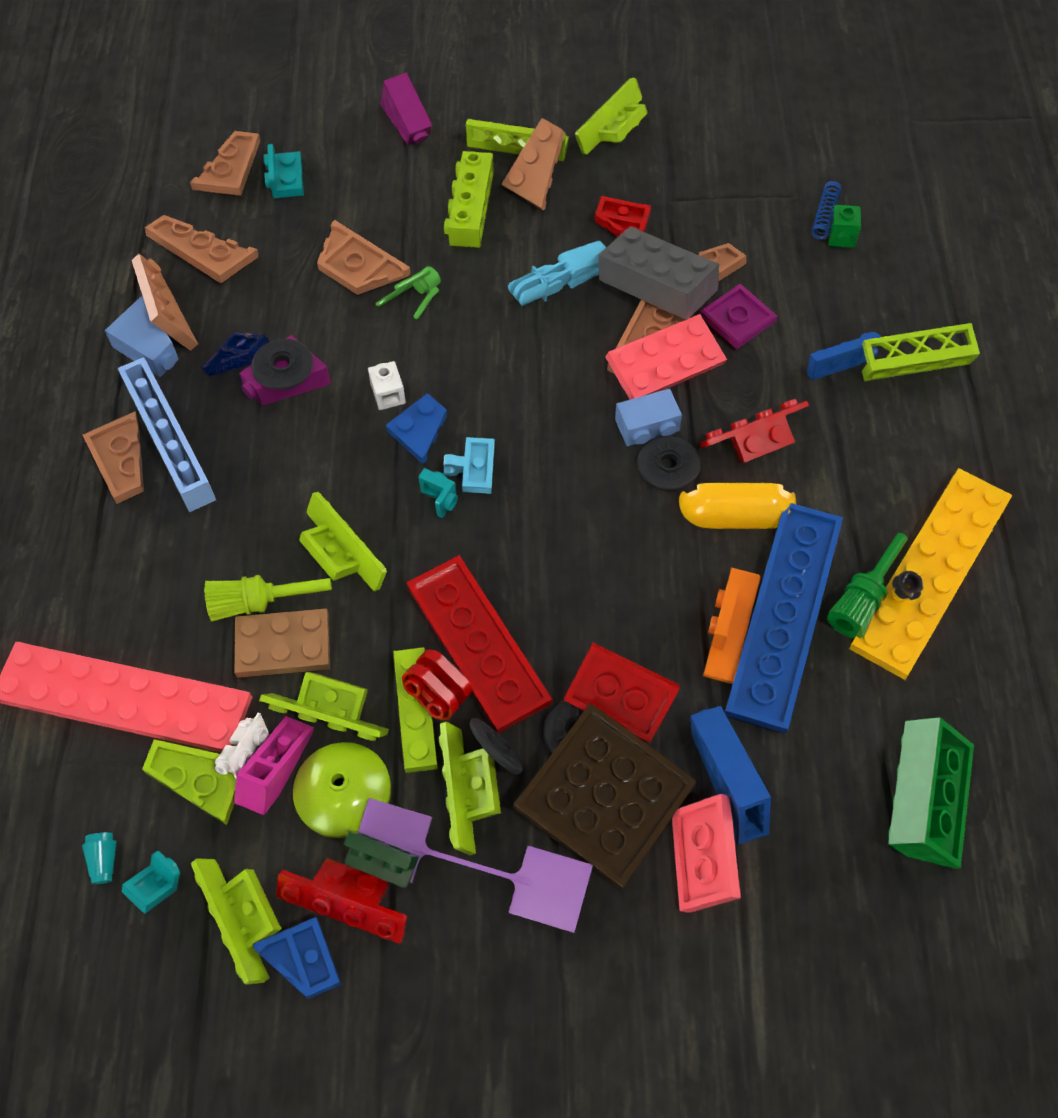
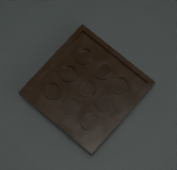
[513,703,697,890]

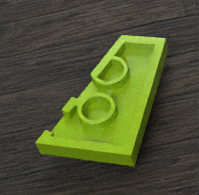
[142,739,236,825]

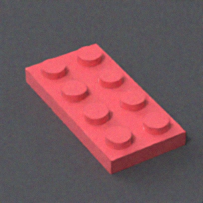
[605,314,727,400]

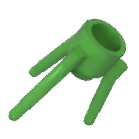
[376,266,441,319]

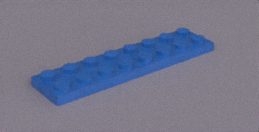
[725,503,843,734]

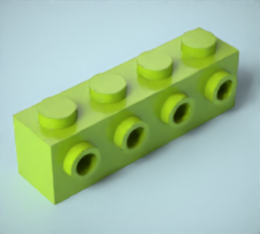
[444,151,494,248]

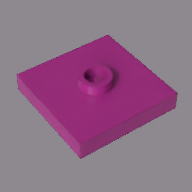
[700,284,777,349]

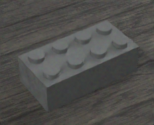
[598,226,719,320]

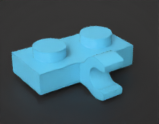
[443,437,495,494]

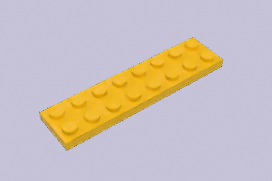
[849,468,1012,680]

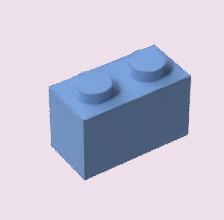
[615,388,682,446]

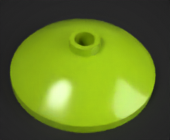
[293,742,391,838]

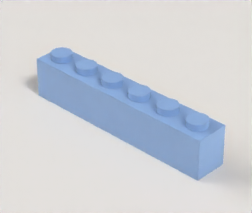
[118,357,216,512]

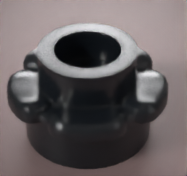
[892,571,923,600]

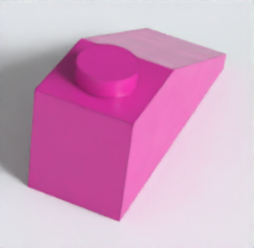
[235,716,314,815]

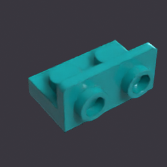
[264,144,304,198]

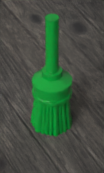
[827,533,908,639]

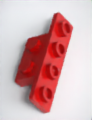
[699,398,809,463]
[276,858,407,943]

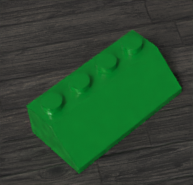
[888,717,974,869]

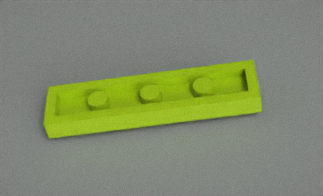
[393,647,438,773]

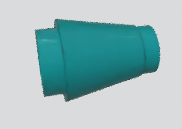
[82,832,117,884]

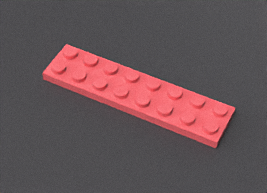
[0,642,252,752]

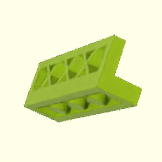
[466,119,569,161]
[862,323,980,381]

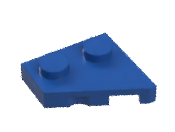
[253,917,341,999]

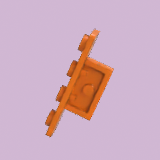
[703,568,761,684]

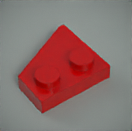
[595,196,651,237]

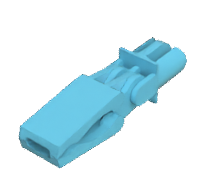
[507,240,606,306]

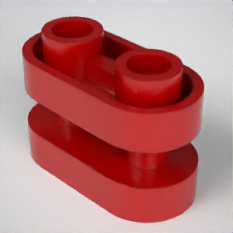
[402,649,472,720]

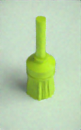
[204,575,332,622]

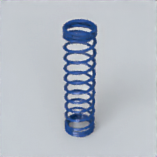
[811,181,842,239]

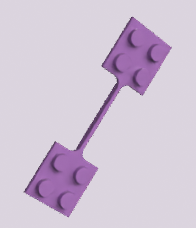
[359,798,593,933]

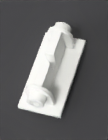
[215,713,269,779]

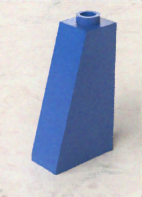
[691,706,771,845]

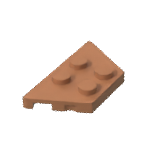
[317,220,411,295]

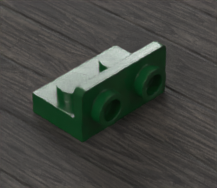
[344,831,420,888]

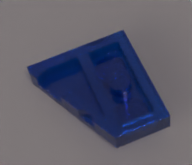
[202,331,270,376]

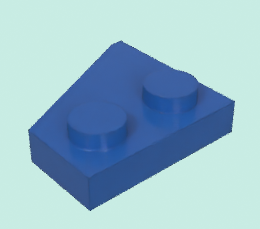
[386,393,447,464]

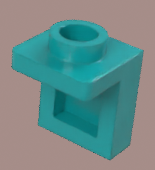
[419,468,458,518]
[122,851,180,914]

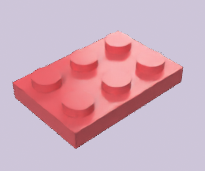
[672,794,741,913]

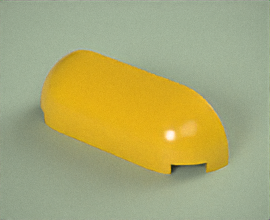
[679,483,796,529]

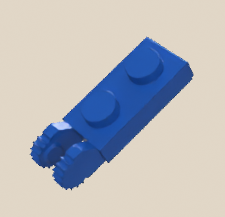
[807,331,881,380]

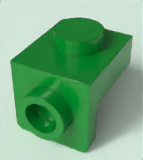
[828,205,861,248]

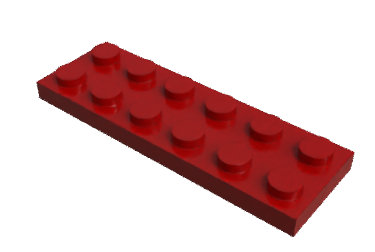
[406,555,552,733]

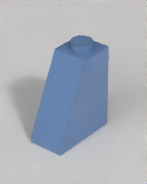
[105,296,179,377]

